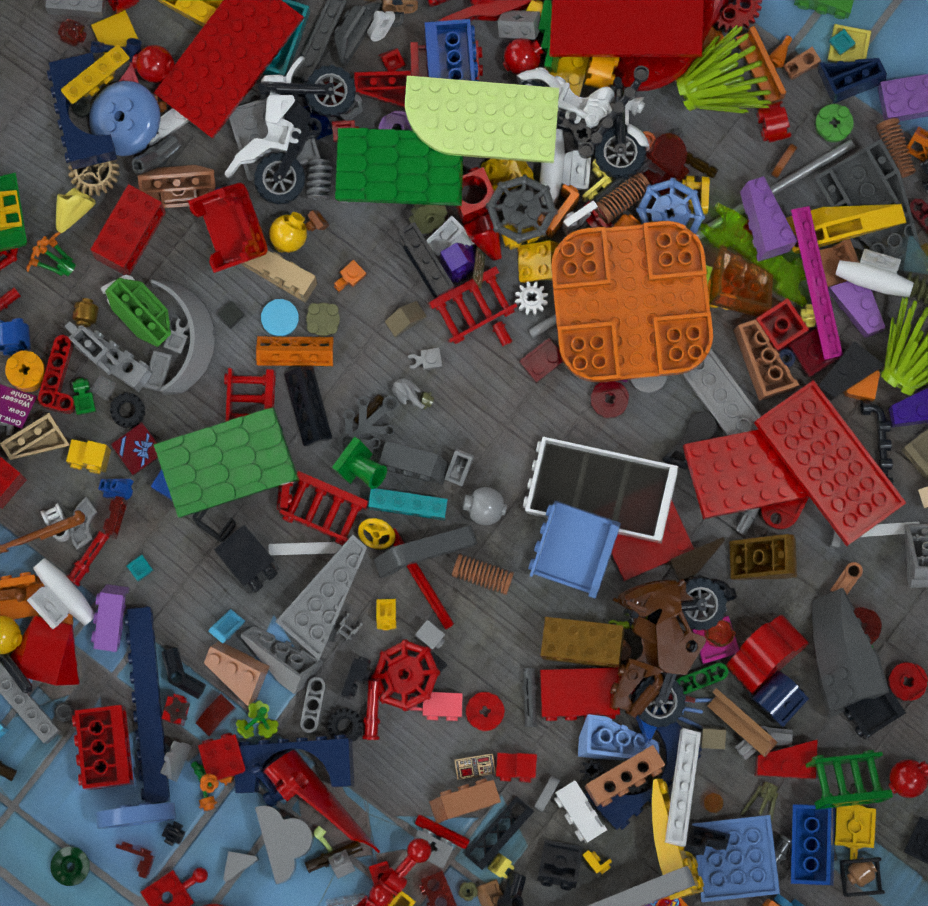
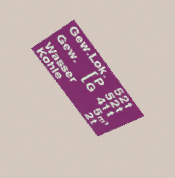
[0,384,37,428]

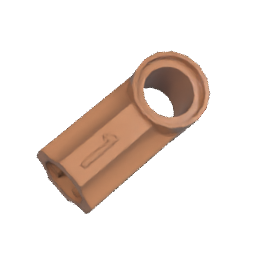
[830,562,863,595]

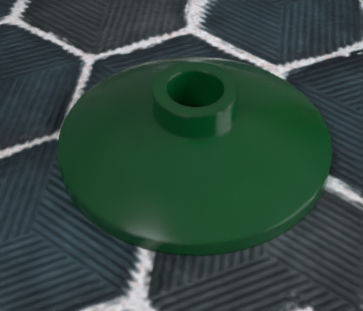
[50,847,90,886]

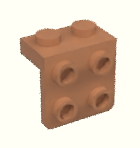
[819,239,860,287]

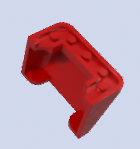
[188,183,268,273]

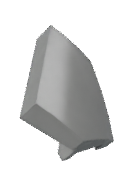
[161,741,191,782]

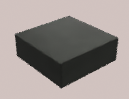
[218,301,245,328]

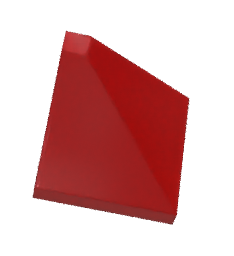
[379,48,406,71]

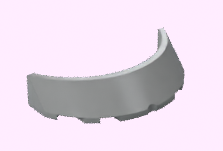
[150,279,215,395]

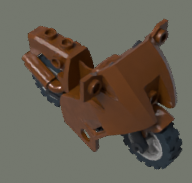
[610,578,727,727]

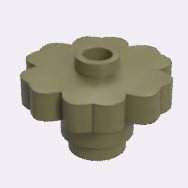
[409,204,447,234]

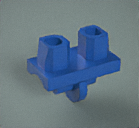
[98,479,134,500]

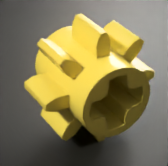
[800,304,816,328]

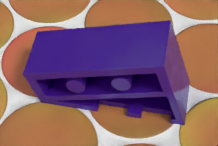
[440,243,485,283]
[889,388,928,428]

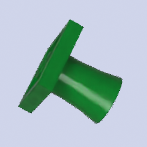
[332,437,387,489]

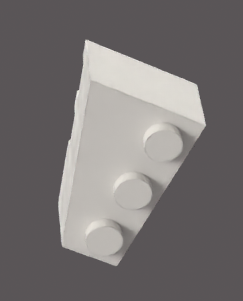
[554,781,607,843]

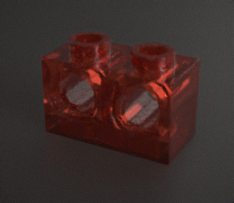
[419,871,457,906]

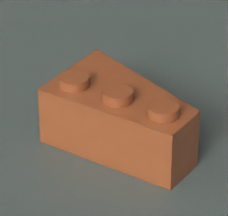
[204,641,270,706]
[429,778,501,823]

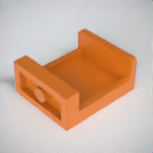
[537,184,580,239]

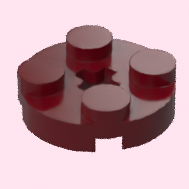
[591,381,629,419]

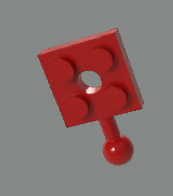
[140,867,208,906]

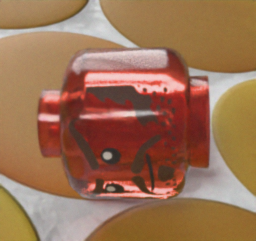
[57,19,87,47]

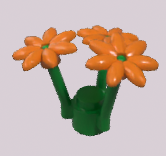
[26,232,76,277]

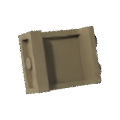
[901,429,928,480]

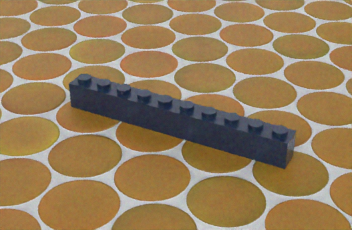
[124,607,171,804]

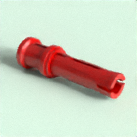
[66,531,109,587]
[362,680,381,740]

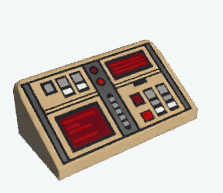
[454,754,496,780]

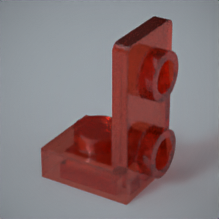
[643,163,690,196]
[115,841,155,879]

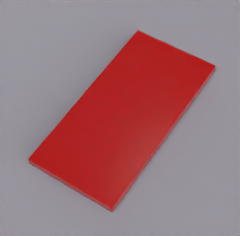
[550,0,704,57]

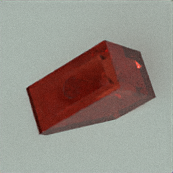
[196,694,236,737]

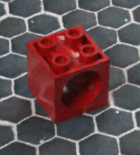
[455,167,498,225]

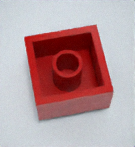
[756,298,809,352]

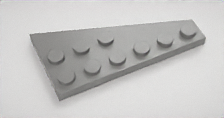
[275,535,367,661]

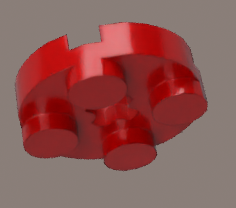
[888,662,928,701]
[466,692,505,731]

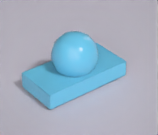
[208,609,245,643]

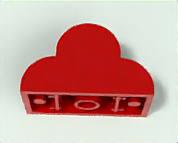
[726,614,809,695]

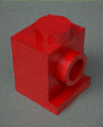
[369,861,390,885]

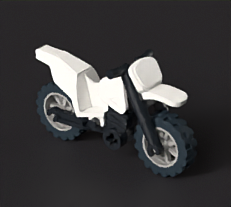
[225,56,356,205]

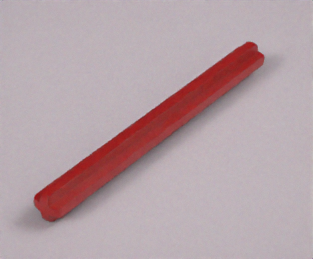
[387,528,454,629]

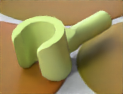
[313,826,333,852]

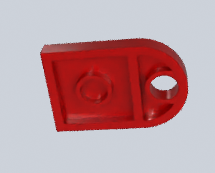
[761,498,809,530]

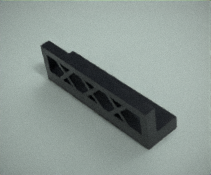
[284,366,333,446]
[465,796,534,870]

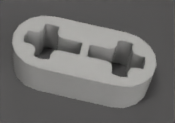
[534,775,560,812]

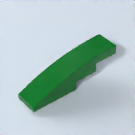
[538,0,559,73]

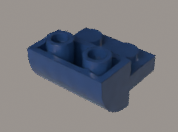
[752,670,809,727]

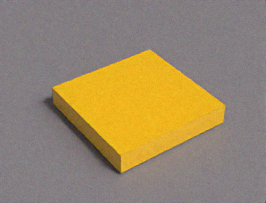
[91,10,139,54]

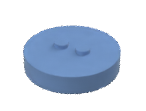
[96,802,176,829]

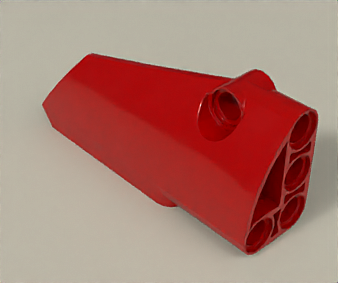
[264,749,380,853]

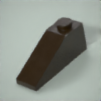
[670,537,725,582]

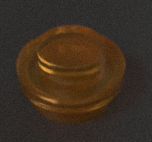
[704,793,723,813]

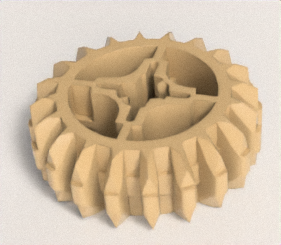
[68,160,120,196]

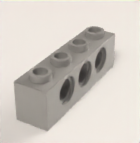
[75,329,152,392]

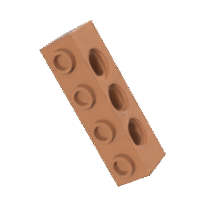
[585,745,665,807]

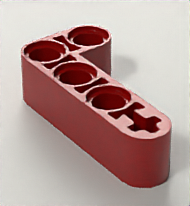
[38,335,75,414]

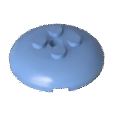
[89,81,160,156]

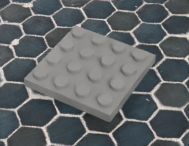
[229,97,321,182]

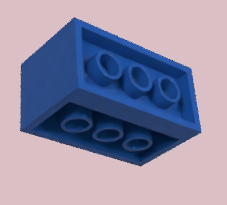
[425,19,479,81]

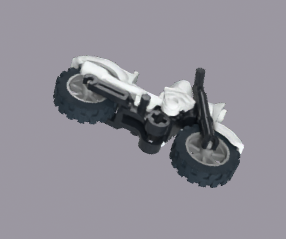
[516,67,650,179]

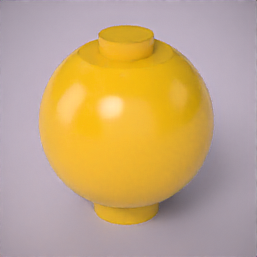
[269,212,307,253]
[0,616,22,654]

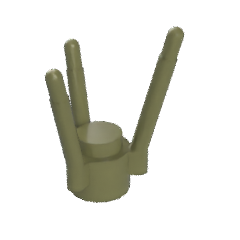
[740,781,778,822]

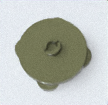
[306,303,340,336]

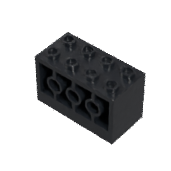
[214,525,279,593]

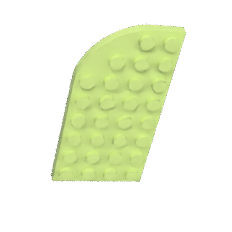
[405,76,559,164]

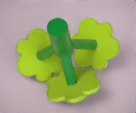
[236,700,279,739]

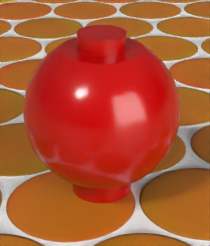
[503,38,545,75]
[132,45,175,83]
[888,759,928,798]

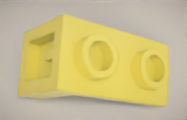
[582,159,613,202]

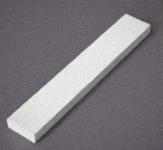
[665,728,701,847]

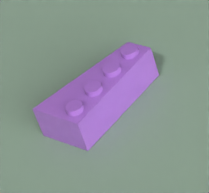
[740,176,798,262]

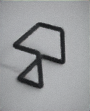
[192,509,236,542]
[840,857,885,897]

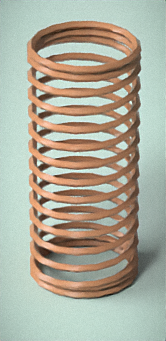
[876,118,916,178]
[595,172,650,224]
[452,554,514,595]

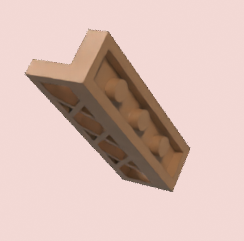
[707,688,778,757]

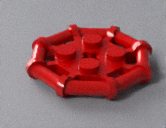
[371,639,440,711]

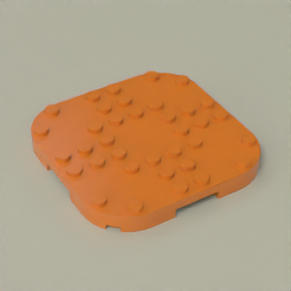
[551,221,713,382]

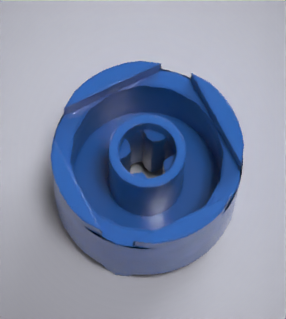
[0,318,31,356]

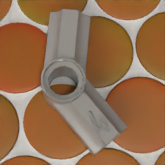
[734,726,793,760]

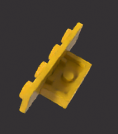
[61,45,129,104]

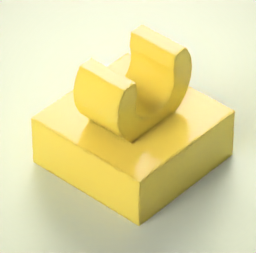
[487,852,514,879]

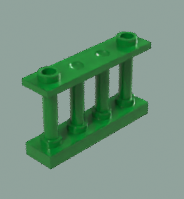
[806,750,893,810]

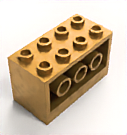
[541,617,625,669]

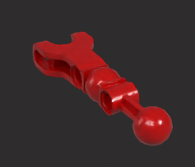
[356,838,432,906]

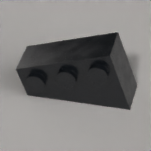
[818,341,884,401]

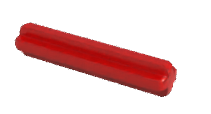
[415,815,470,849]

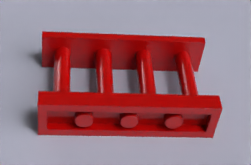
[428,266,517,344]
[224,368,276,422]
[279,471,369,546]

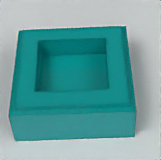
[829,29,856,56]
[127,555,154,582]

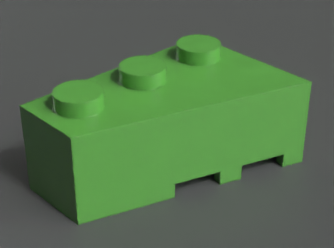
[794,0,854,19]

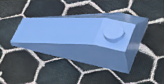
[578,714,660,761]

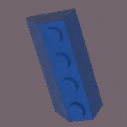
[791,804,835,886]

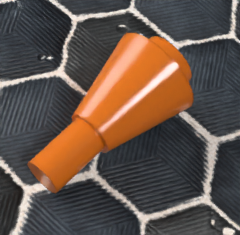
[769,35,792,68]

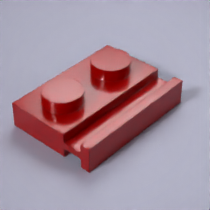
[276,482,294,510]

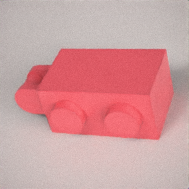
[409,692,463,721]

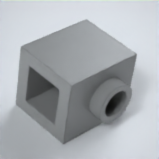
[415,620,446,651]

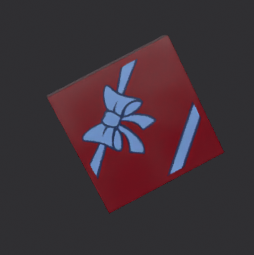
[111,423,158,476]

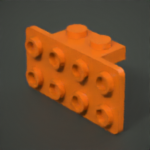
[0,572,45,620]

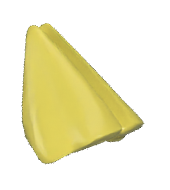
[56,188,96,233]

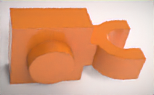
[334,260,367,292]

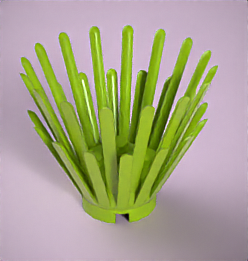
[676,25,772,114]
[881,297,928,396]

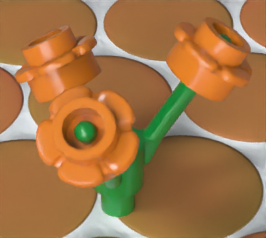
[191,761,234,812]

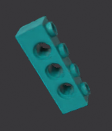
[368,488,448,521]

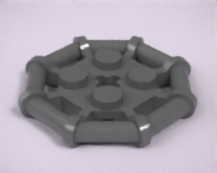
[486,174,558,244]

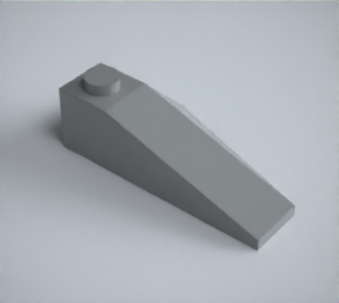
[241,626,324,694]

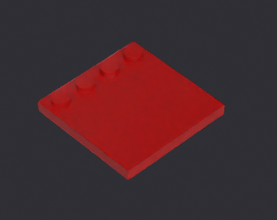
[593,480,694,582]

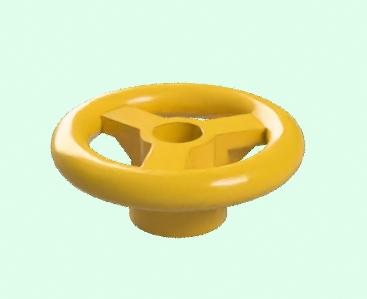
[358,518,395,550]

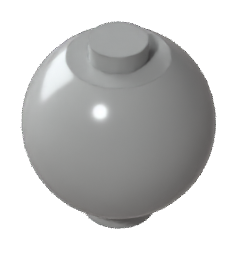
[462,487,507,526]

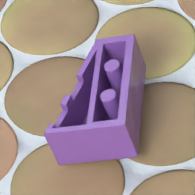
[828,281,886,338]
[91,584,129,652]

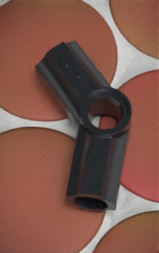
[162,647,207,700]
[497,873,526,906]

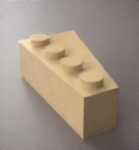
[241,251,317,303]

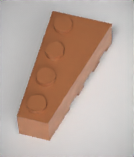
[733,319,799,401]

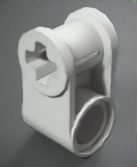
[40,503,70,542]

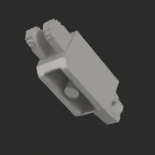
[64,321,120,375]

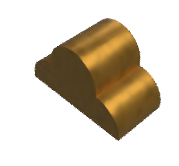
[729,534,797,580]

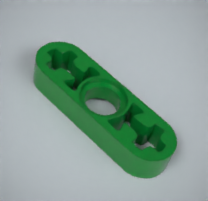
[677,663,728,695]

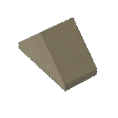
[385,301,427,337]

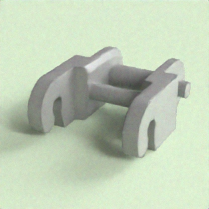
[336,612,364,642]

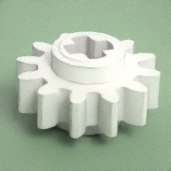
[515,282,548,316]

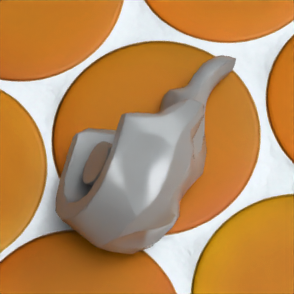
[392,378,425,409]

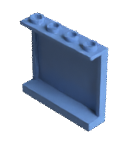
[528,500,621,599]

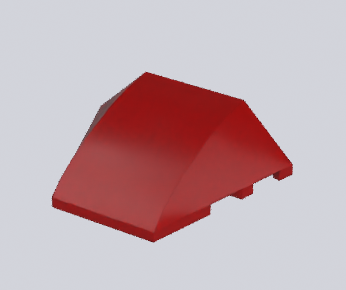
[11,615,80,686]

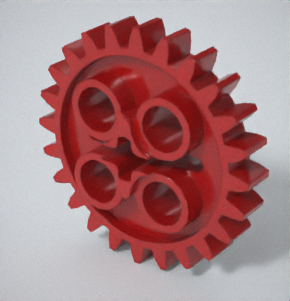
[712,0,762,33]

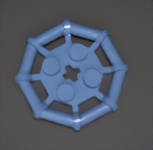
[636,178,705,234]

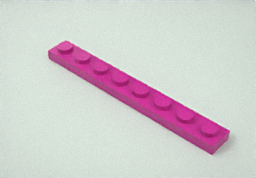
[791,206,843,359]

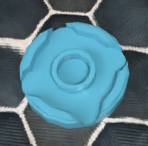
[261,299,299,337]

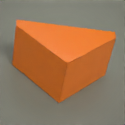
[844,370,880,402]

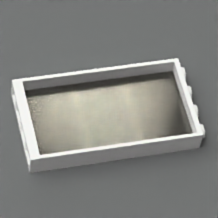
[523,437,679,544]

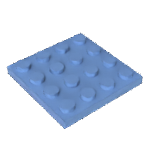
[692,815,780,902]

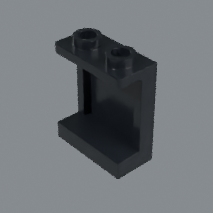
[843,685,906,739]

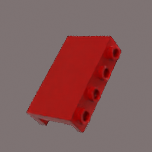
[540,668,620,721]

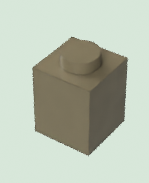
[698,726,726,749]

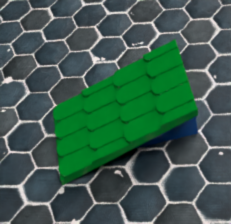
[335,128,463,206]
[154,407,299,518]

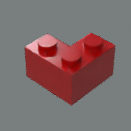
[496,753,537,783]

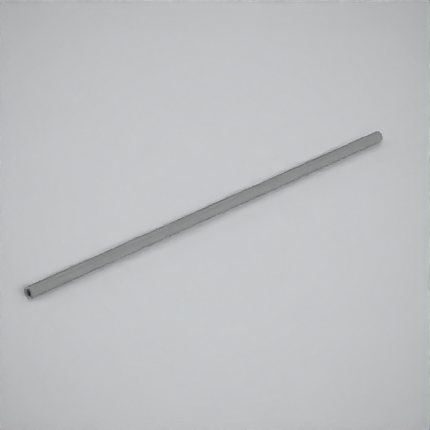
[528,139,855,338]

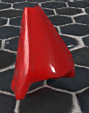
[464,214,502,261]

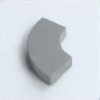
[70,497,98,551]

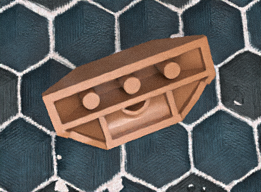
[138,165,216,208]

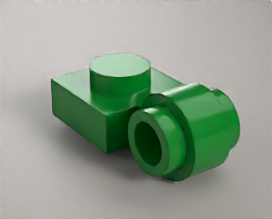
[72,378,97,416]

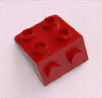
[198,733,246,780]

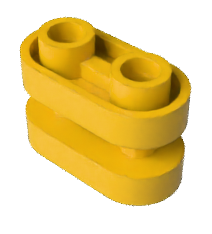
[682,176,710,214]

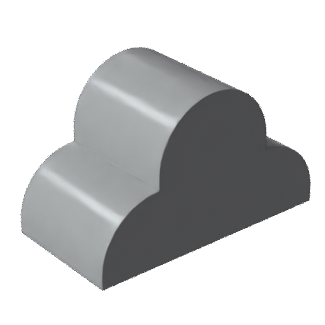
[905,524,928,588]
[255,806,314,884]

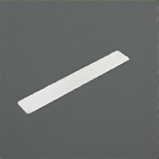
[861,522,920,537]
[269,542,342,555]

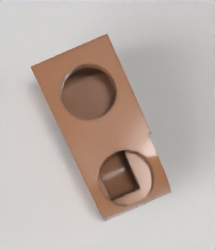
[783,46,821,80]

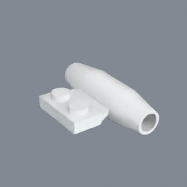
[540,129,591,205]
[835,249,914,297]
[27,558,95,629]

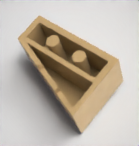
[0,413,70,460]

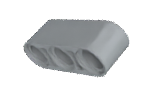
[300,677,326,734]

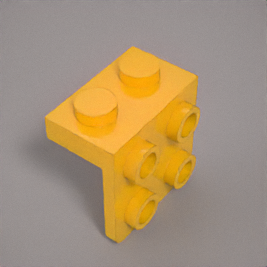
[481,159,534,196]
[518,240,559,283]

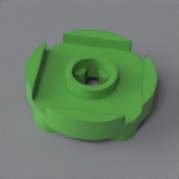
[815,104,854,143]

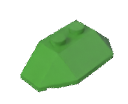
[105,278,171,347]

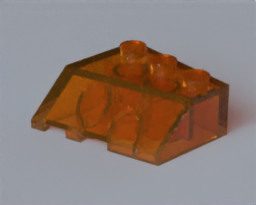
[709,245,773,317]

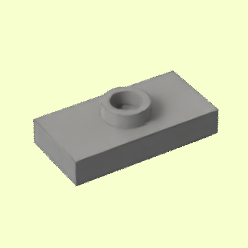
[143,351,173,392]

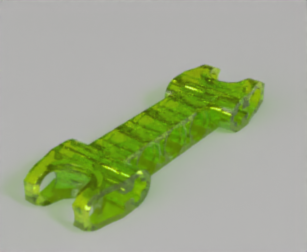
[699,202,808,307]

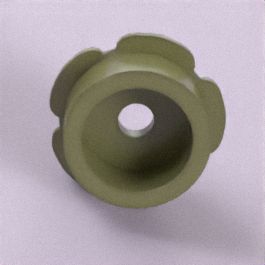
[419,391,434,409]
[458,882,478,901]

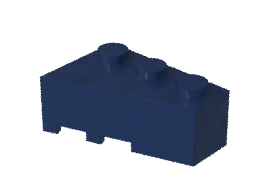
[818,58,887,104]

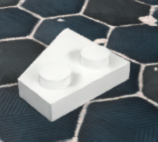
[562,200,598,235]
[426,216,475,256]

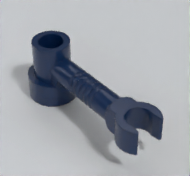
[90,38,142,61]
[251,761,284,807]

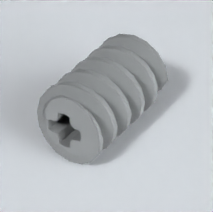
[306,159,332,200]

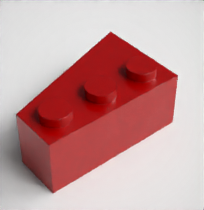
[354,71,411,109]
[755,739,818,780]

